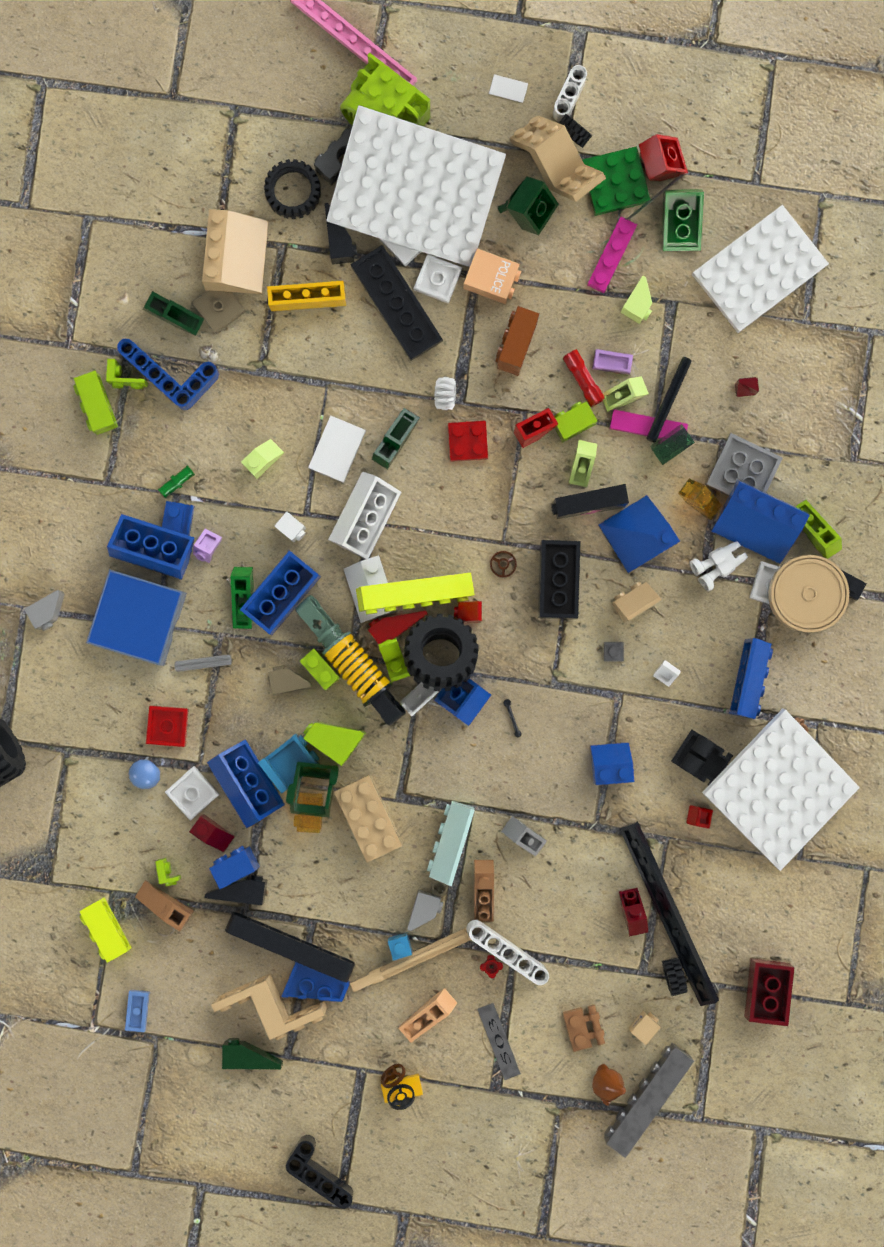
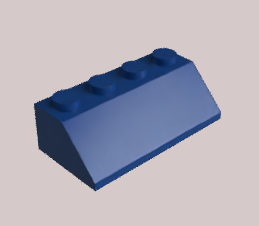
[107,514,194,580]
[240,550,321,635]
[729,638,773,719]
[207,739,285,829]

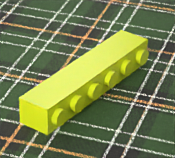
[356,573,475,615]

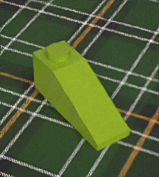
[795,500,842,559]

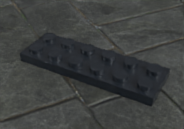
[350,245,443,361]

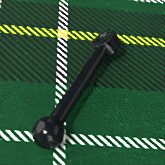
[503,699,522,738]

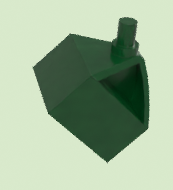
[498,176,559,235]

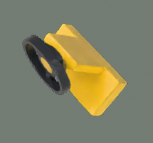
[381,1074,423,1110]

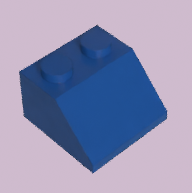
[434,679,491,726]
[590,743,635,785]

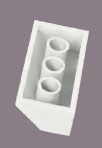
[328,472,401,559]

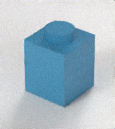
[388,932,412,961]

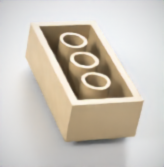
[334,774,403,863]

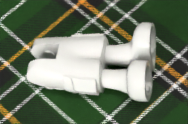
[689,541,748,591]

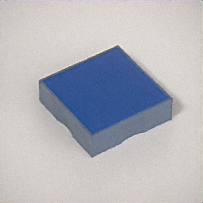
[86,569,187,666]

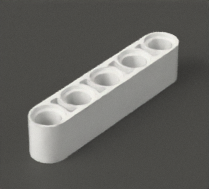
[466,920,549,985]

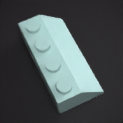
[427,801,475,886]

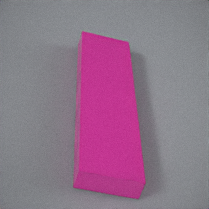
[609,410,688,444]

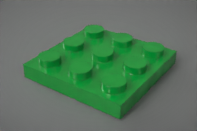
[582,146,650,216]

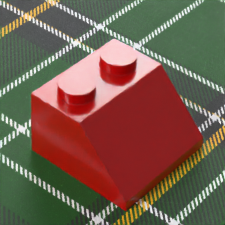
[639,134,688,182]

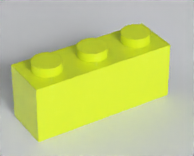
[79,897,132,963]

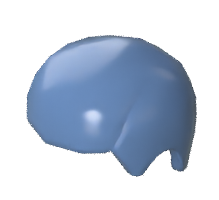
[128,759,160,789]

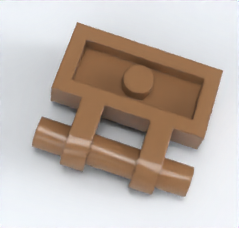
[563,1005,605,1052]

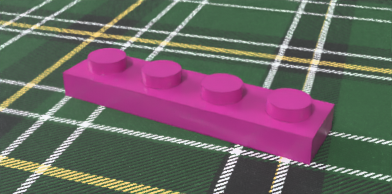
[587,217,638,293]

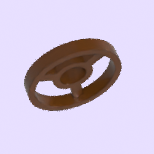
[490,551,517,578]
[380,1064,406,1088]

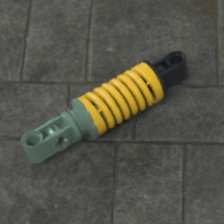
[295,595,406,726]

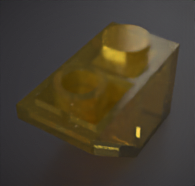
[678,478,722,520]

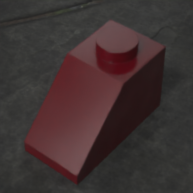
[189,814,235,852]

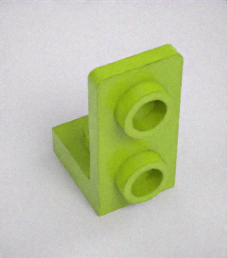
[106,358,148,389]
[378,639,410,682]

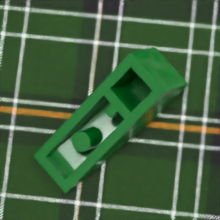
[230,567,254,629]

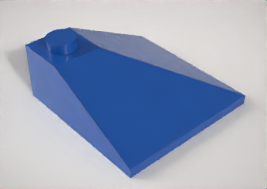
[598,495,680,573]

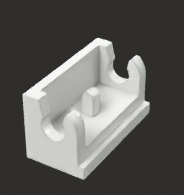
[400,682,439,716]

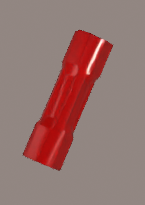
[563,349,605,407]

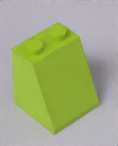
[303,722,366,766]

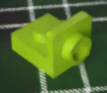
[155,858,181,886]

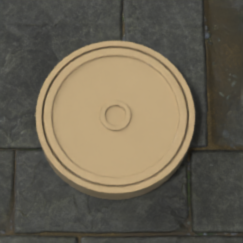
[768,555,849,633]

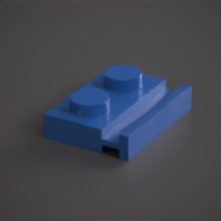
[162,501,195,536]

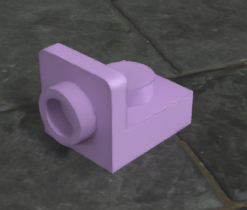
[193,529,222,563]

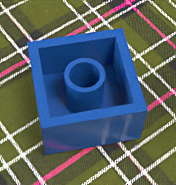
[209,846,260,889]

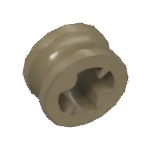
[431,880,448,897]

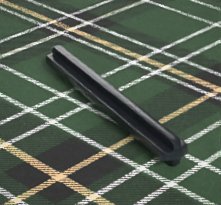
[646,357,692,443]

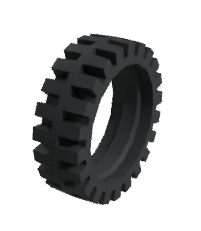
[264,159,321,219]

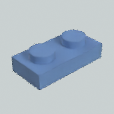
[125,990,150,1032]

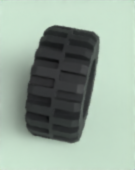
[404,614,479,692]
[0,719,26,787]

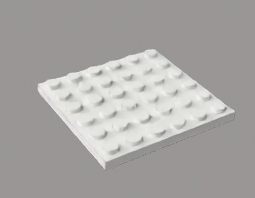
[702,708,860,871]

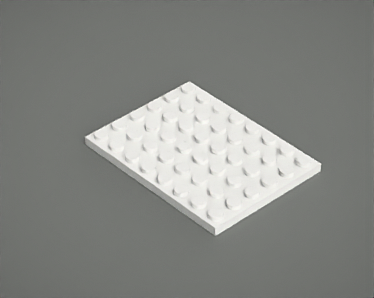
[326,105,506,267]

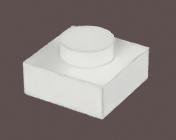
[653,660,681,687]

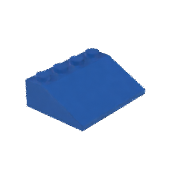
[711,480,810,564]

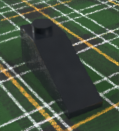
[324,203,357,265]
[204,875,268,905]

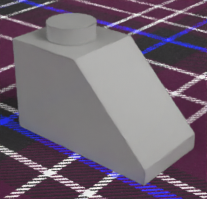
[24,590,65,631]
[501,816,547,856]
[407,890,443,931]

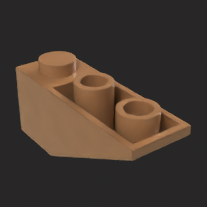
[474,860,494,922]
[135,880,194,931]

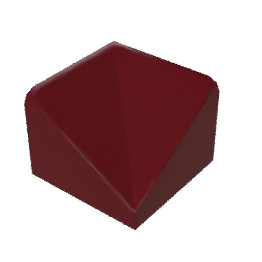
[735,377,759,397]

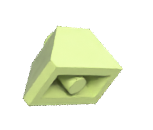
[621,276,652,324]
[603,376,649,412]
[241,439,284,479]
[569,440,597,487]

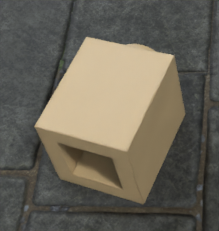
[629,1010,661,1045]

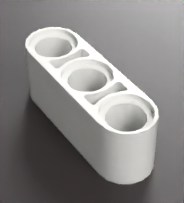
[553,65,587,122]

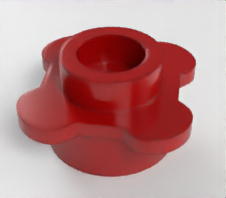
[480,955,503,979]

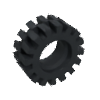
[559,114,592,148]
[662,957,688,996]

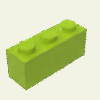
[73,371,118,435]

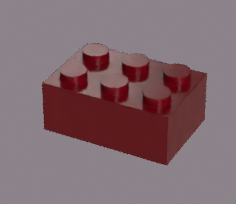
[744,958,795,1026]

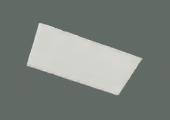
[489,74,528,103]

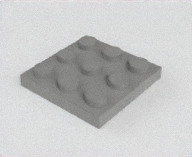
[705,433,783,496]

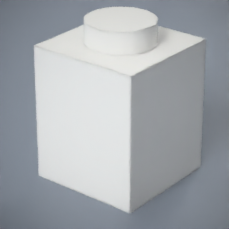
[275,512,306,542]

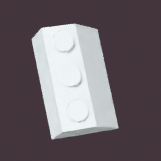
[344,555,397,623]

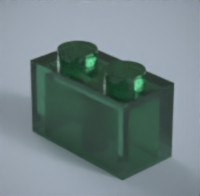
[650,424,695,465]

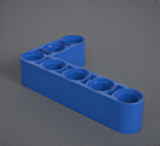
[117,338,219,410]

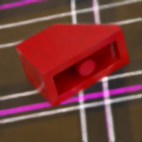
[513,408,558,448]
[454,601,482,623]

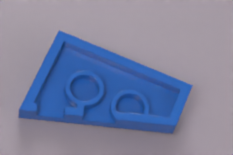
[281,962,350,1002]

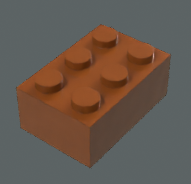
[495,306,540,376]

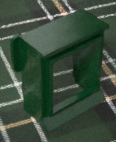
[286,762,339,818]

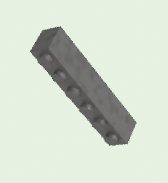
[604,1043,694,1158]

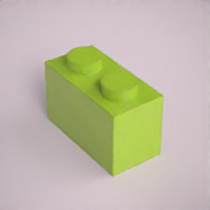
[554,401,597,443]
[300,648,341,690]

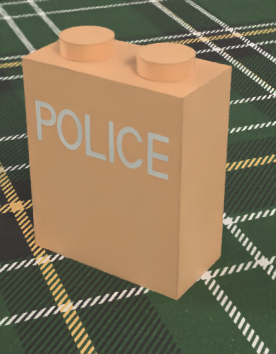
[463,248,522,304]

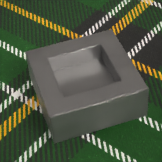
[604,642,624,661]

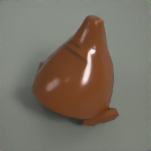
[592,1064,626,1106]

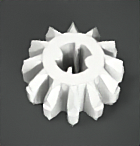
[434,377,456,410]

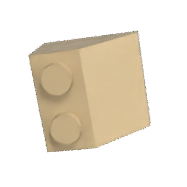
[612,581,661,622]

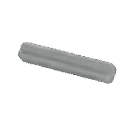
[175,655,232,672]

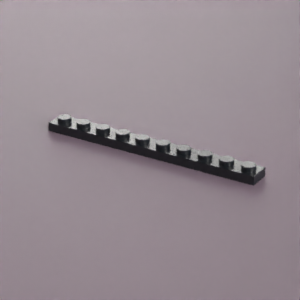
[619,821,719,1006]

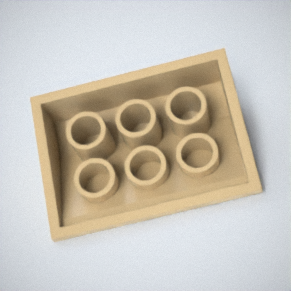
[202,209,269,294]

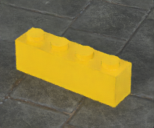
[267,281,346,312]

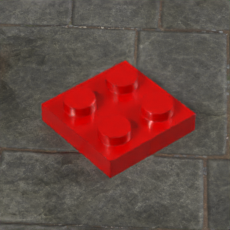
[448,421,488,462]
[146,706,189,747]

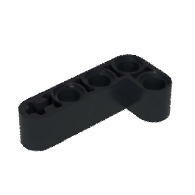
[286,1135,353,1209]

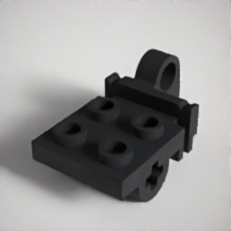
[671,729,733,786]

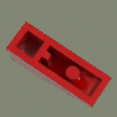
[368,610,428,644]

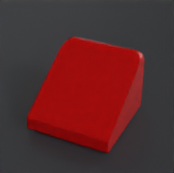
[686,805,713,829]

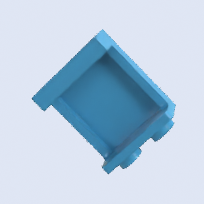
[258,734,320,794]

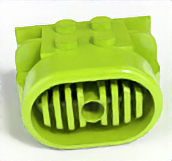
[340,53,431,127]

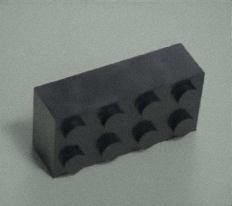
[538,540,581,620]

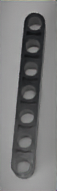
[225,912,355,982]

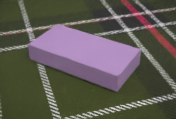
[592,349,633,375]

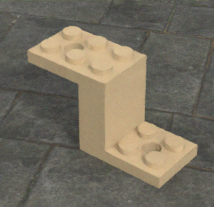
[509,116,606,202]
[211,973,327,1040]

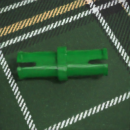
[158,465,195,499]

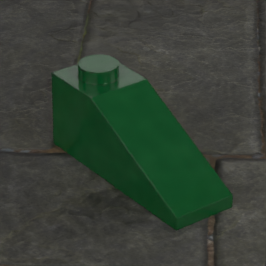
[222,1038,283,1070]

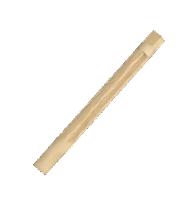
[350,922,483,992]

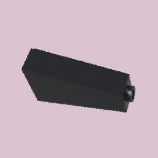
[551,484,629,519]

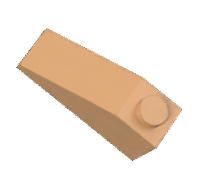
[398,988,457,1043]

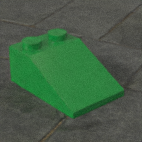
[663,189,704,251]

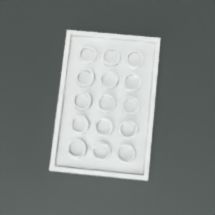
[692,205,829,333]

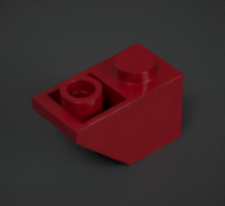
[619,888,648,937]

